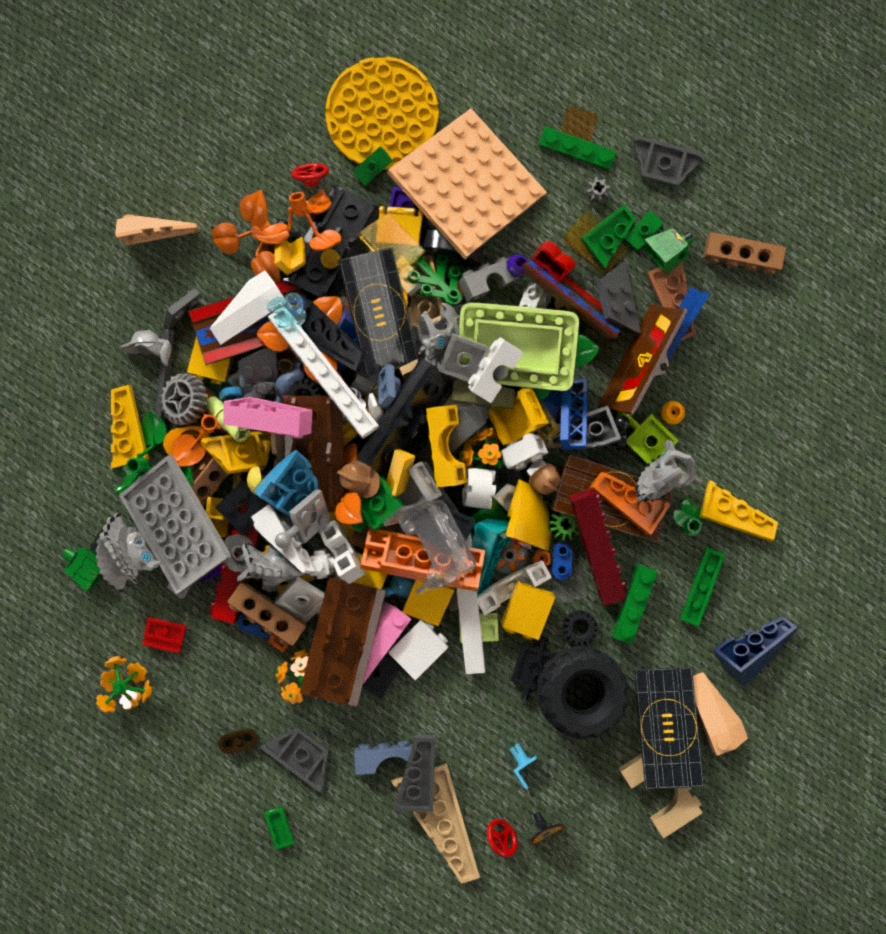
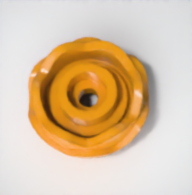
[661,401,685,425]

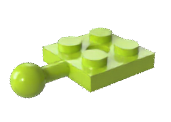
[616,411,679,464]

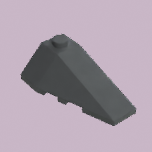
[535,406,621,450]

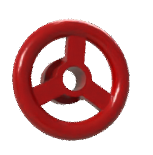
[291,163,329,187]
[487,819,518,858]

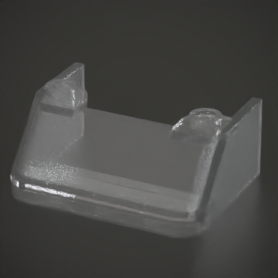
[383,499,476,594]

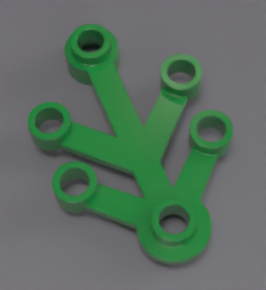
[406,249,462,307]

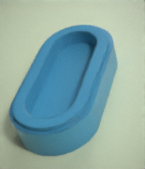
[219,387,242,402]

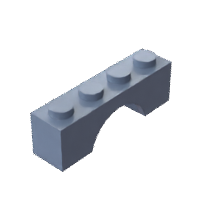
[354,741,412,775]

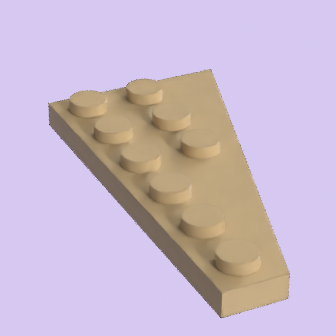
[391,764,480,884]

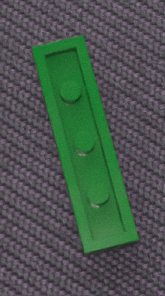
[538,126,616,170]
[679,547,725,627]

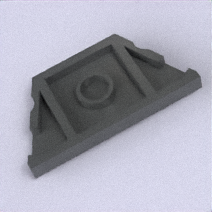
[633,135,705,187]
[596,262,641,335]
[238,347,279,402]
[260,726,329,793]

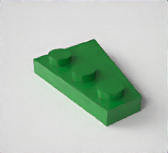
[580,204,636,270]

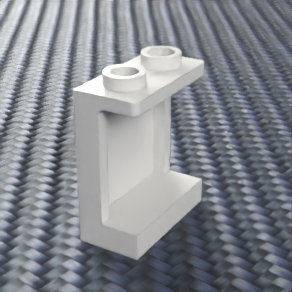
[388,620,448,680]

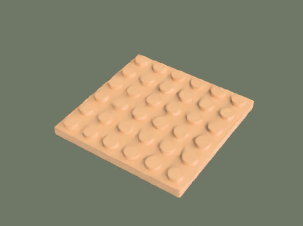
[387,109,546,259]

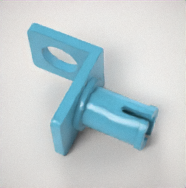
[509,743,537,790]

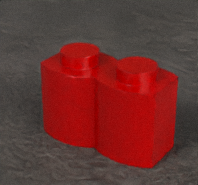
[532,241,576,282]

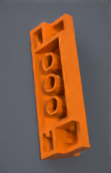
[360,527,485,592]

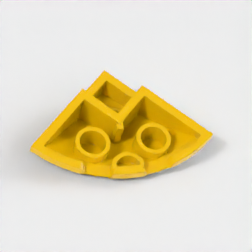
[505,479,552,551]

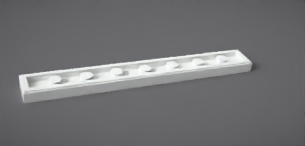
[268,306,379,439]
[450,525,485,674]

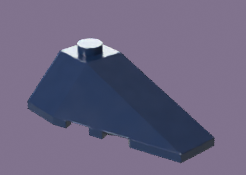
[713,616,798,686]

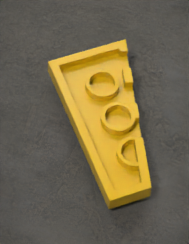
[111,385,149,469]
[699,480,778,542]

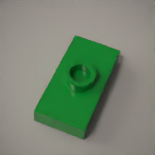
[352,146,394,186]
[623,210,664,251]
[264,806,295,850]

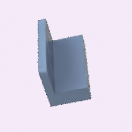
[378,364,401,409]

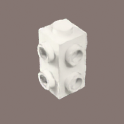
[519,282,552,309]
[501,433,548,471]
[309,548,336,579]

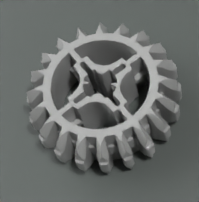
[160,373,208,426]

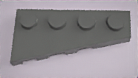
[394,735,435,812]

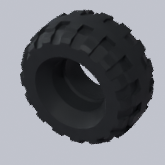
[536,646,629,740]

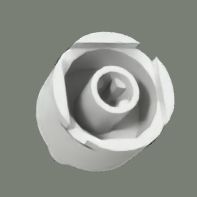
[462,468,496,509]

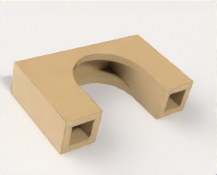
[618,753,702,839]

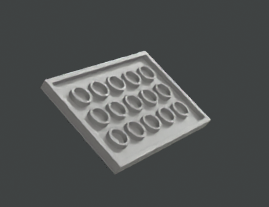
[119,455,231,595]

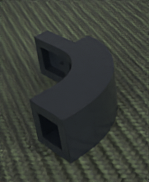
[414,230,484,267]

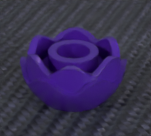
[506,254,528,278]

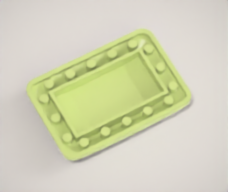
[459,303,579,391]

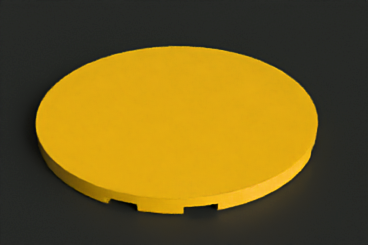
[326,57,439,170]

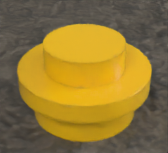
[321,249,340,269]

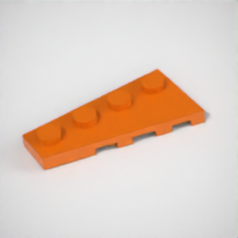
[590,472,671,535]

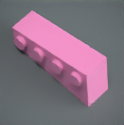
[223,397,312,438]

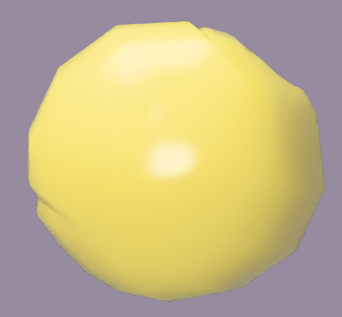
[247,466,266,496]

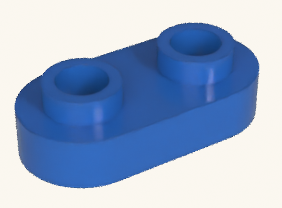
[552,542,572,581]
[237,613,273,638]

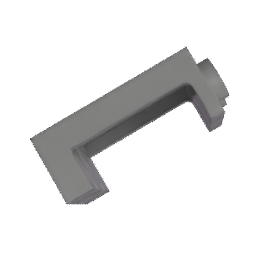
[395,461,443,521]

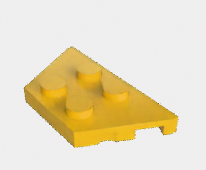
[201,431,272,474]

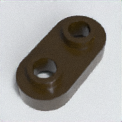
[218,728,258,754]

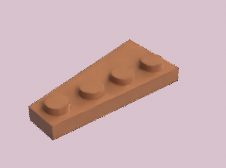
[647,262,696,341]

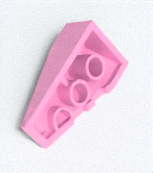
[363,601,411,684]

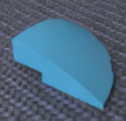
[254,450,318,517]

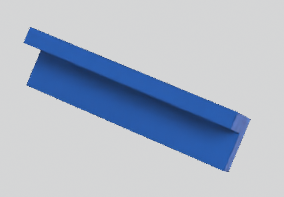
[666,287,710,360]
[560,379,588,450]

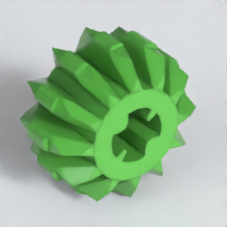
[549,512,579,541]

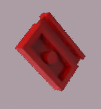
[142,617,187,653]

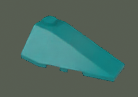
[472,518,511,596]

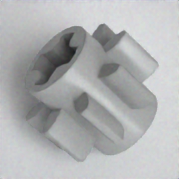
[586,177,610,203]

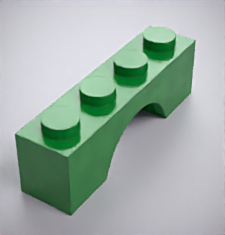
[610,564,658,645]

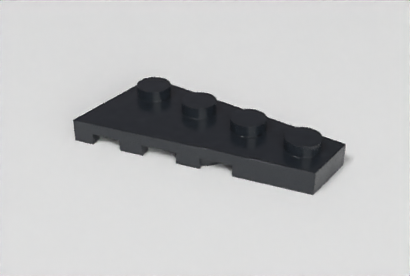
[298,300,366,371]

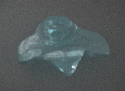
[267,293,306,328]

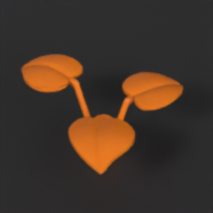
[253,189,342,251]
[212,190,281,283]
[257,296,343,384]
[172,387,255,467]
[335,443,363,524]

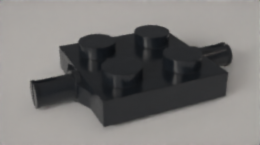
[510,636,556,701]

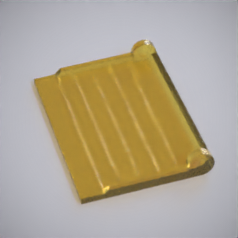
[562,210,630,276]
[358,212,425,273]

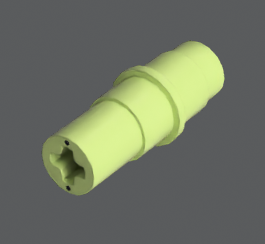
[204,396,250,442]

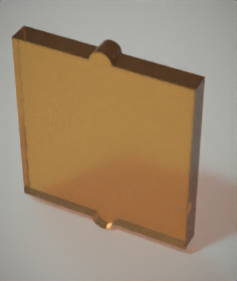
[561,106,598,142]

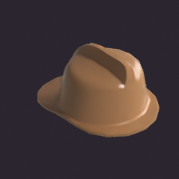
[337,461,380,498]
[529,464,561,495]

